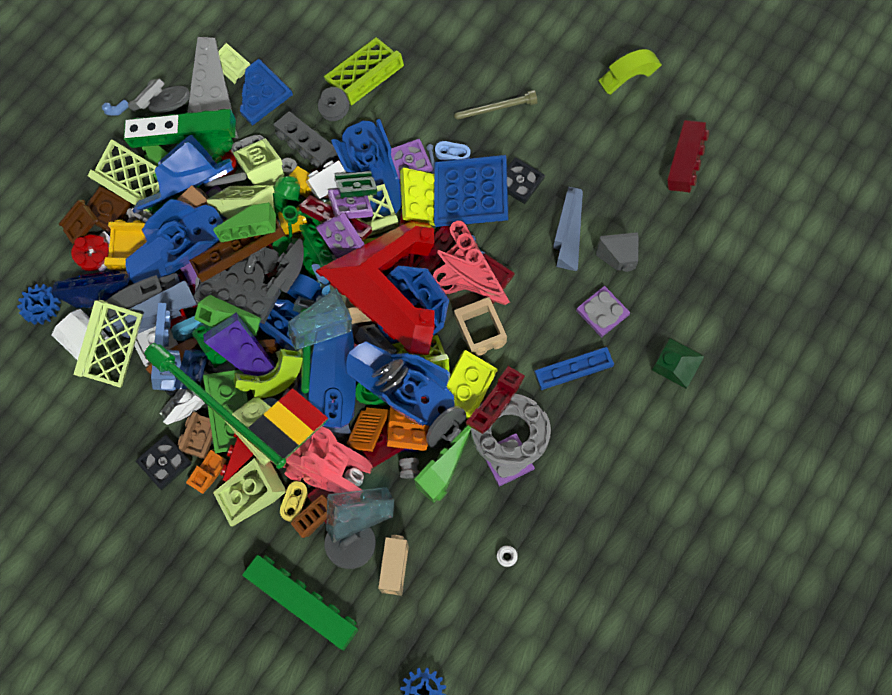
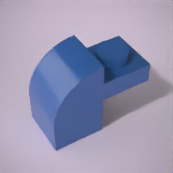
[287,274,323,301]

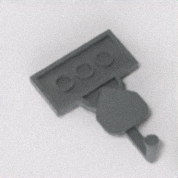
[194,247,281,324]

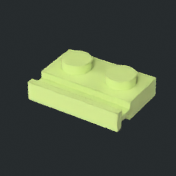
[219,43,250,84]

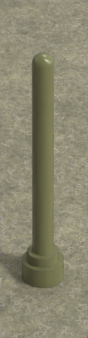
[454,90,537,120]

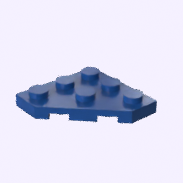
[240,59,293,126]

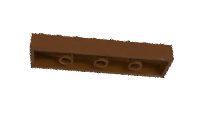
[189,219,286,283]

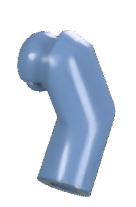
[102,100,129,116]

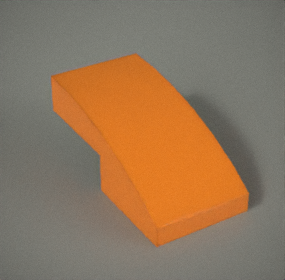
[186,450,229,494]

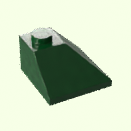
[652,338,704,389]

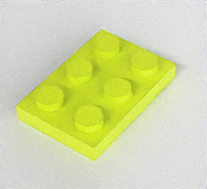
[400,168,435,226]
[446,350,498,419]

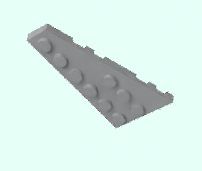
[188,37,238,138]

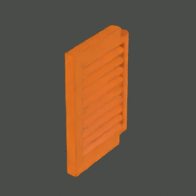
[346,408,389,452]

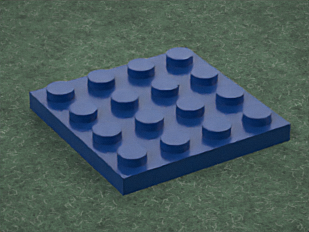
[434,155,509,227]

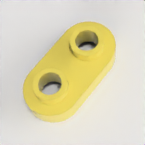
[280,481,308,522]

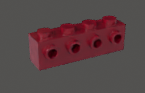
[667,120,709,193]

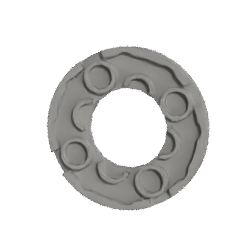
[471,394,551,468]

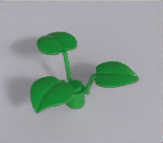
[272,193,330,257]

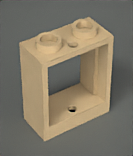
[454,297,507,356]
[378,535,409,596]

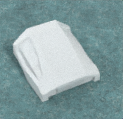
[52,309,110,360]
[160,389,205,425]

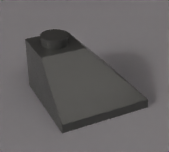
[595,233,638,272]

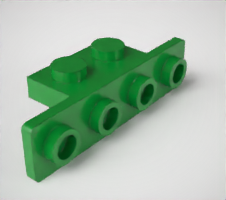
[299,224,334,279]

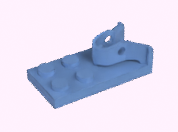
[151,303,181,391]

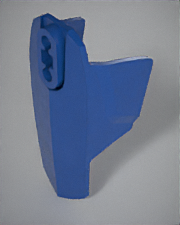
[331,119,402,216]
[133,135,233,214]
[125,199,224,284]
[297,319,356,429]
[346,341,455,426]

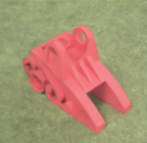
[433,221,510,305]
[271,427,373,501]

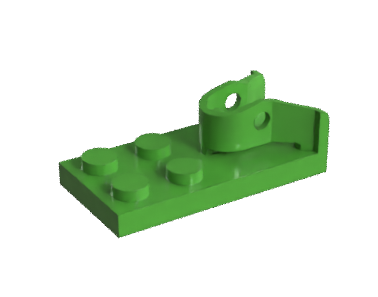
[203,370,248,454]

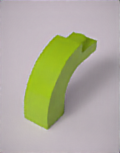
[599,49,662,95]
[234,349,303,398]

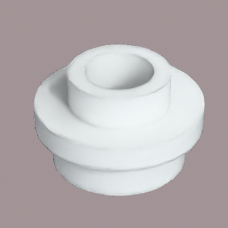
[344,468,364,487]
[497,546,517,567]

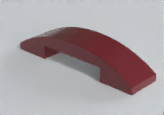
[466,366,525,434]

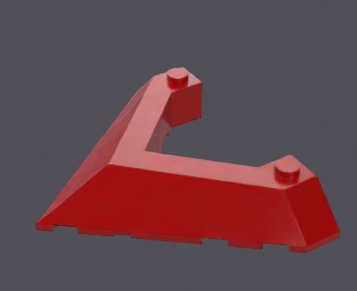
[316,220,434,355]

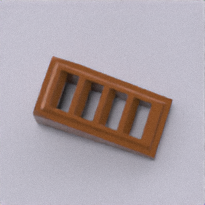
[291,494,336,538]

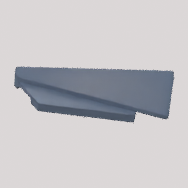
[553,187,583,271]
[104,281,197,338]

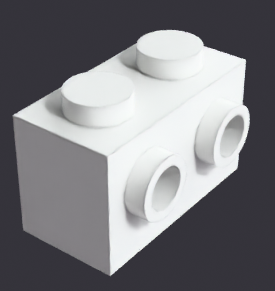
[306,160,346,200]

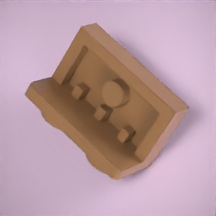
[178,411,213,459]

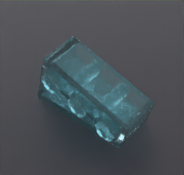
[288,288,352,350]
[326,487,394,543]

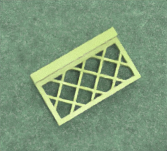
[88,139,160,212]
[320,184,399,250]
[73,300,143,388]

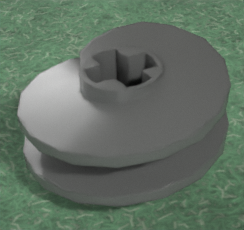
[318,87,349,121]
[372,359,408,392]

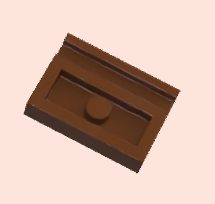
[59,200,98,244]

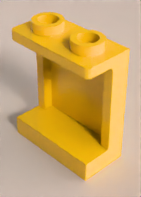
[104,220,147,270]

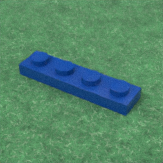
[534,347,614,390]

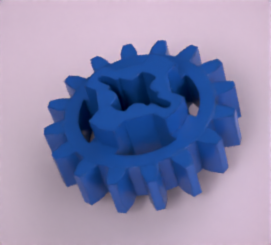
[17,284,61,325]
[400,668,446,695]

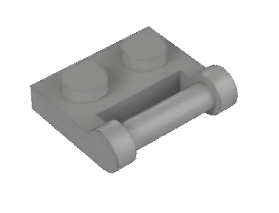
[127,79,164,112]

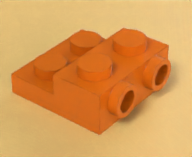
[387,407,429,451]

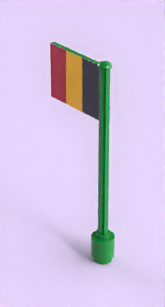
[144,343,328,469]

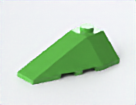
[414,426,471,503]

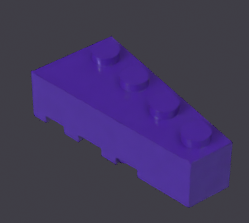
[203,312,276,376]

